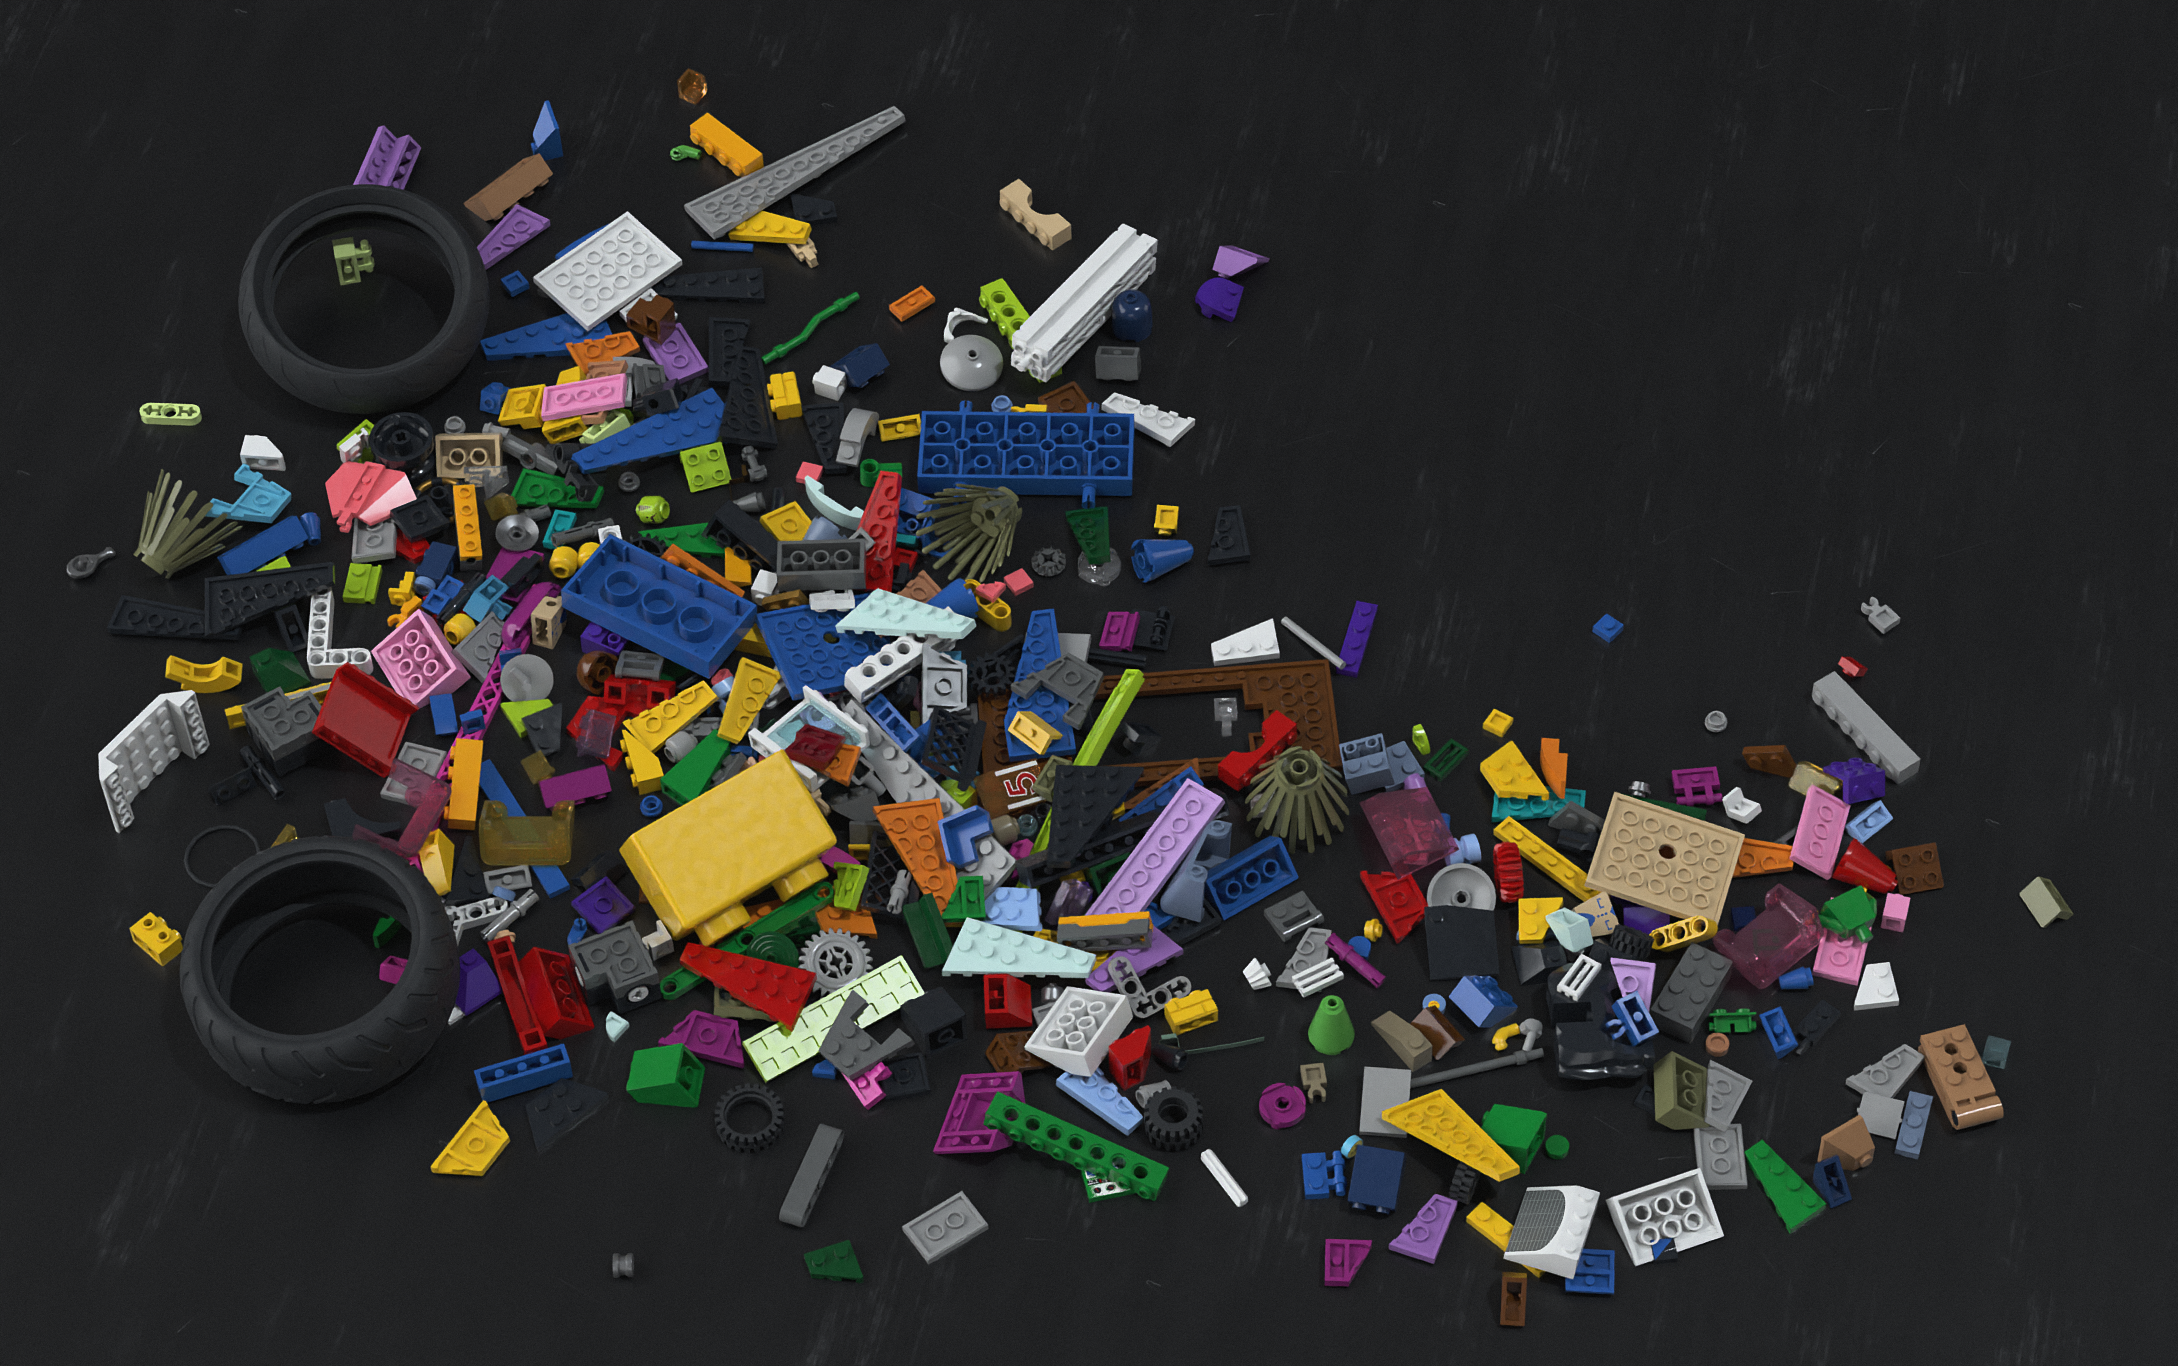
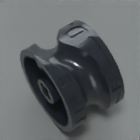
[369,412,437,487]

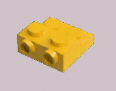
[498,384,546,429]

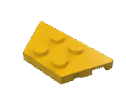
[1480,741,1549,801]
[431,1100,510,1176]

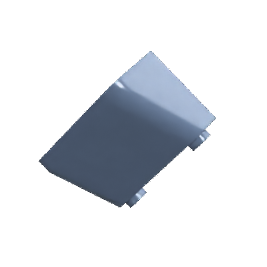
[1160,820,1232,922]

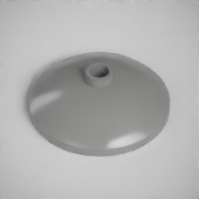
[940,335,1003,391]
[1427,863,1496,910]

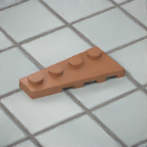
[581,360,628,425]
[879,570,941,638]

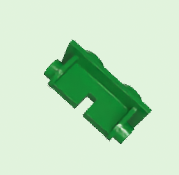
[1707,1009,1756,1033]

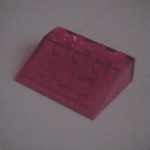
[1360,787,1459,880]

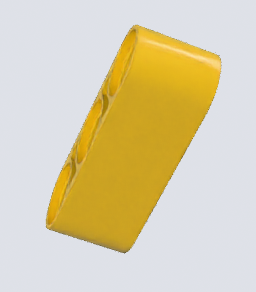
[963,579,1012,632]
[1649,915,1718,952]

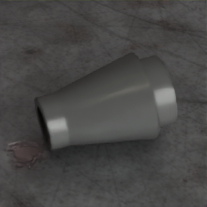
[733,492,766,512]

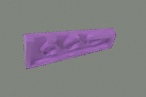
[477,204,550,270]

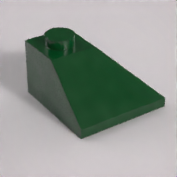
[249,648,311,694]
[1082,852,1131,900]

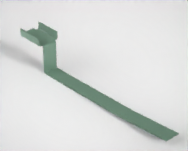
[1159,1033,1264,1055]

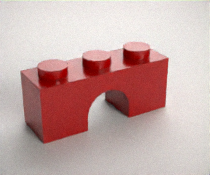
[604,674,676,708]

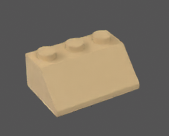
[435,433,503,478]

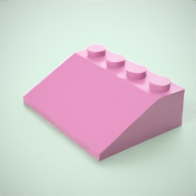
[371,609,471,708]

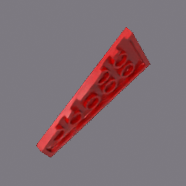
[852,471,902,593]
[679,942,817,1032]

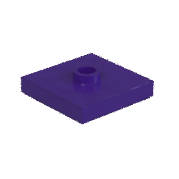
[571,876,636,934]

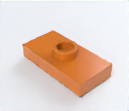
[889,286,935,322]

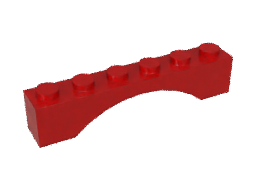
[487,935,548,1055]

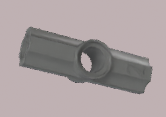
[501,434,561,476]

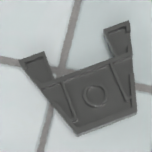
[1011,653,1104,730]
[818,990,915,1081]

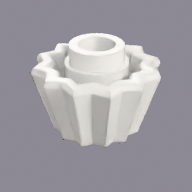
[1243,958,1272,990]

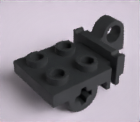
[545,443,608,501]

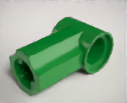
[860,459,902,487]

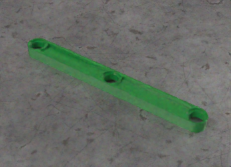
[660,882,834,1000]

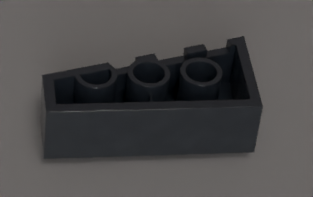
[701,499,778,574]

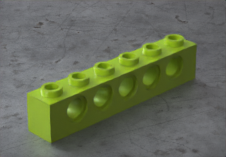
[979,278,1062,383]

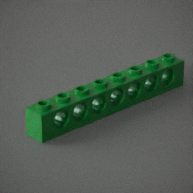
[984,1091,1169,1201]

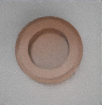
[1705,1033,1729,1057]

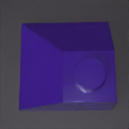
[455,948,503,1016]

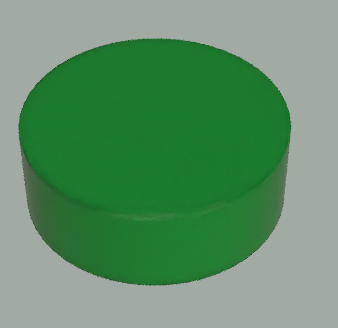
[1545,1135,1569,1160]

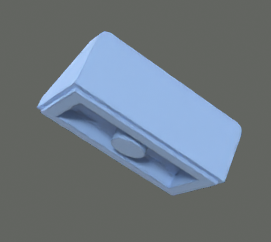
[1844,800,1893,843]

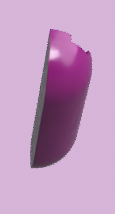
[501,582,562,649]

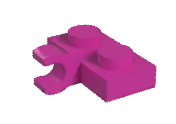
[842,1062,892,1110]

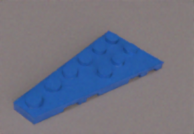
[480,313,612,361]

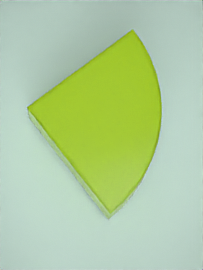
[1412,724,1430,756]

